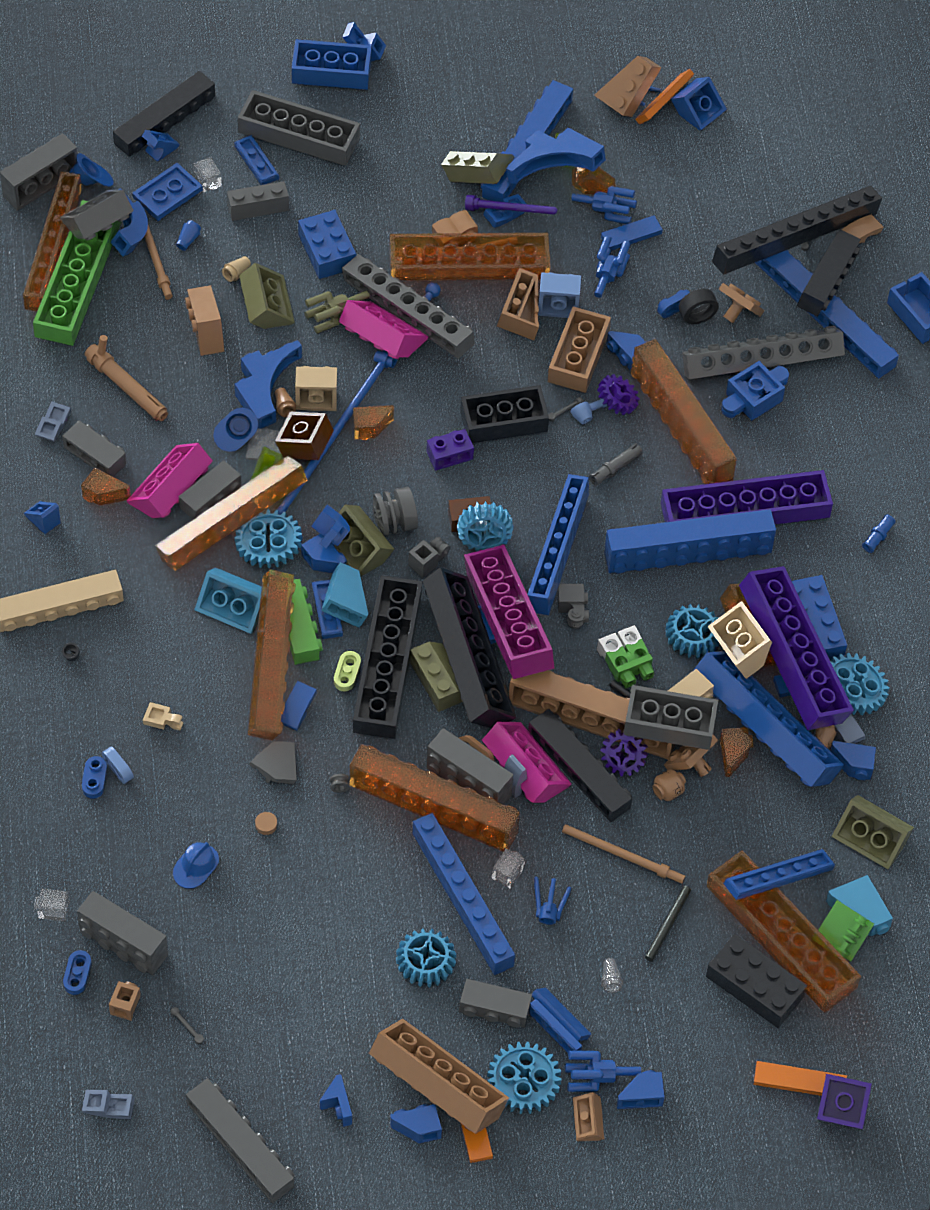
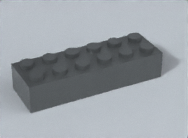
[238,90,360,166]

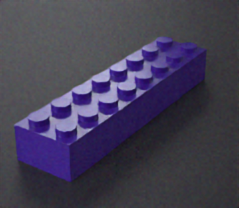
[661,470,833,524]
[739,566,854,730]

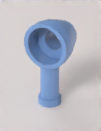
[570,398,607,424]

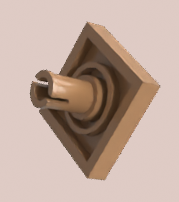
[719,283,765,323]
[664,735,718,777]

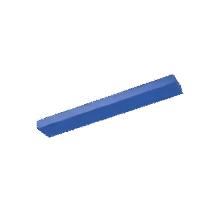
[723,849,835,900]

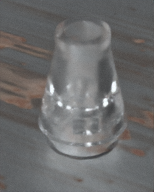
[601,958,623,993]

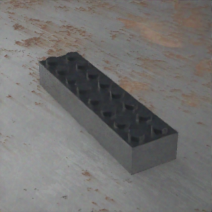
[423,567,516,729]
[353,575,422,739]

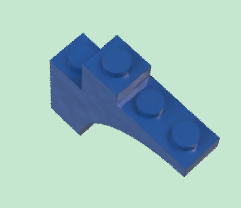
[506,128,606,185]
[235,340,302,430]

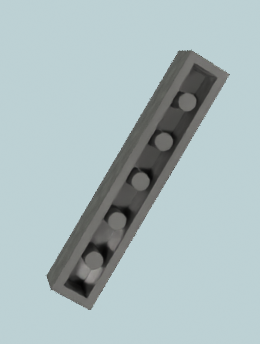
[186,1078,295,1204]

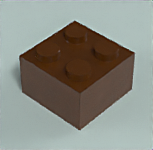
[275,412,334,460]

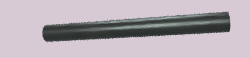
[645,886,691,962]

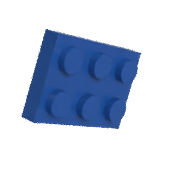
[132,163,203,221]

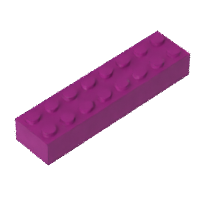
[464,545,554,679]

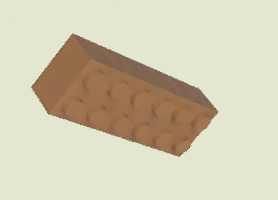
[369,1019,509,1134]

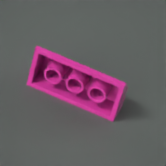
[339,300,429,359]
[127,443,213,518]
[482,722,571,803]

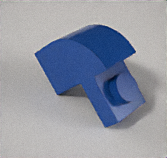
[343,22,386,61]
[311,505,350,548]

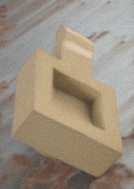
[143,702,183,730]

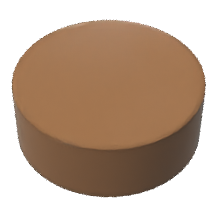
[255,812,277,835]

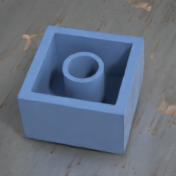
[538,272,581,318]

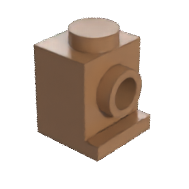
[109,981,141,1021]

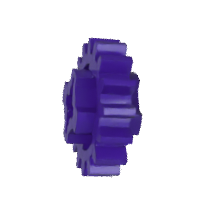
[597,374,640,415]
[600,729,648,776]

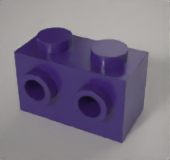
[426,429,474,471]

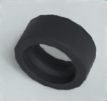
[679,289,719,325]

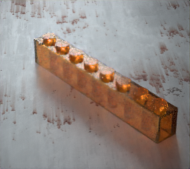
[23,171,82,311]
[155,456,308,571]
[248,569,296,740]

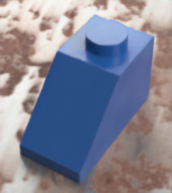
[830,741,876,780]
[617,1070,664,1109]

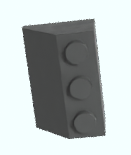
[60,190,134,241]

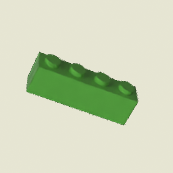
[275,579,323,665]

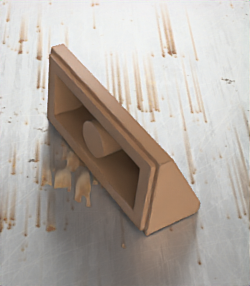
[573,1092,604,1141]

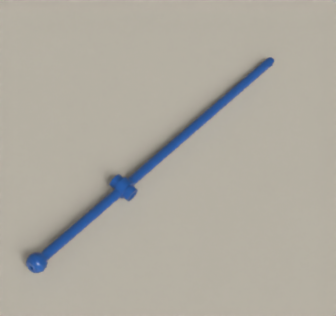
[277,282,441,515]

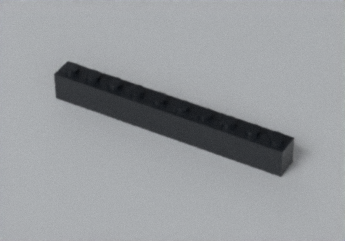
[712,185,882,275]

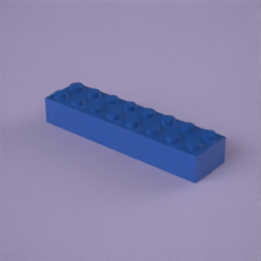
[604,509,776,573]
[693,651,845,787]

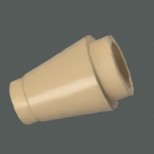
[222,256,251,282]

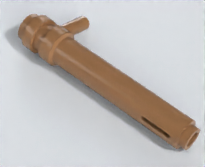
[85,335,168,421]

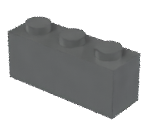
[227,181,289,221]
[63,420,126,480]
[179,460,242,523]
[459,978,532,1028]

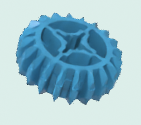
[457,501,514,552]
[665,604,720,659]
[396,928,456,988]

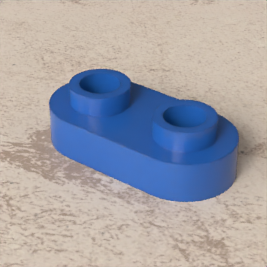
[657,290,690,318]
[82,756,107,799]
[63,950,92,995]

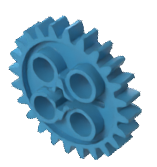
[234,509,303,568]
[830,653,890,715]
[487,1042,562,1114]

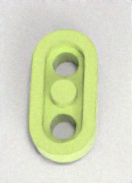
[334,651,361,691]

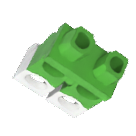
[597,625,654,688]

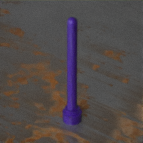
[465,195,557,215]

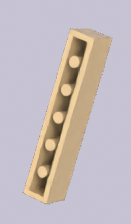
[0,570,124,632]

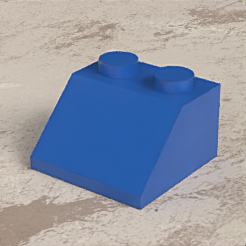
[671,77,727,130]

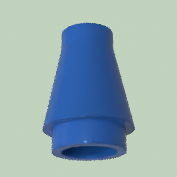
[176,220,201,251]

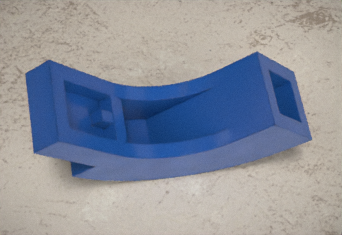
[111,188,148,257]

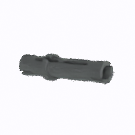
[589,443,643,486]

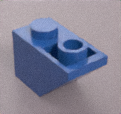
[606,331,651,371]
[301,534,347,573]
[390,1104,442,1143]

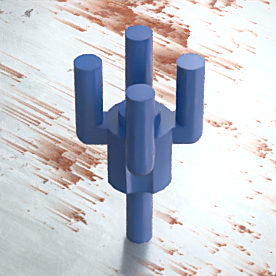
[571,186,637,224]
[594,236,631,298]
[565,1051,641,1092]

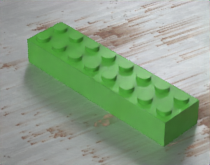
[33,200,121,346]

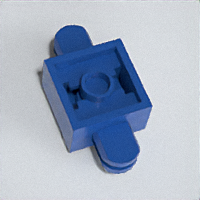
[721,361,789,421]

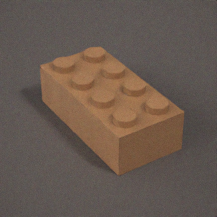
[548,307,611,393]

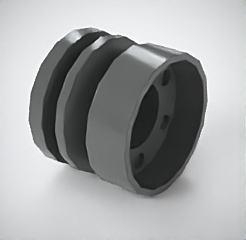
[373,486,418,536]

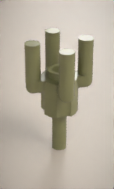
[304,290,370,334]

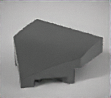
[249,741,297,785]

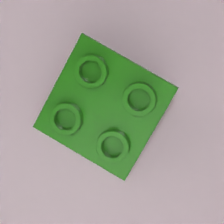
[814,900,874,961]

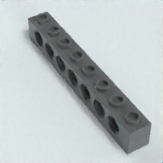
[342,254,475,359]
[682,326,845,379]

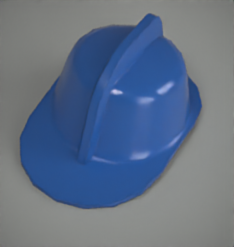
[70,153,114,187]
[213,407,258,452]
[173,842,219,888]

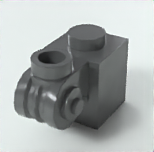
[408,537,451,578]
[557,584,589,629]

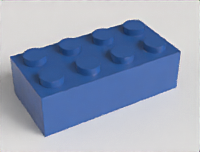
[292,39,372,90]
[792,575,847,661]

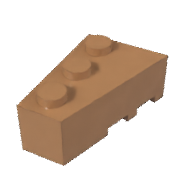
[594,56,661,117]
[497,268,539,340]
[185,285,224,356]

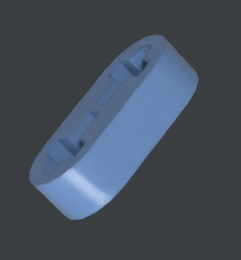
[101,746,134,784]

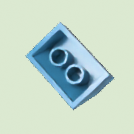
[195,568,272,634]

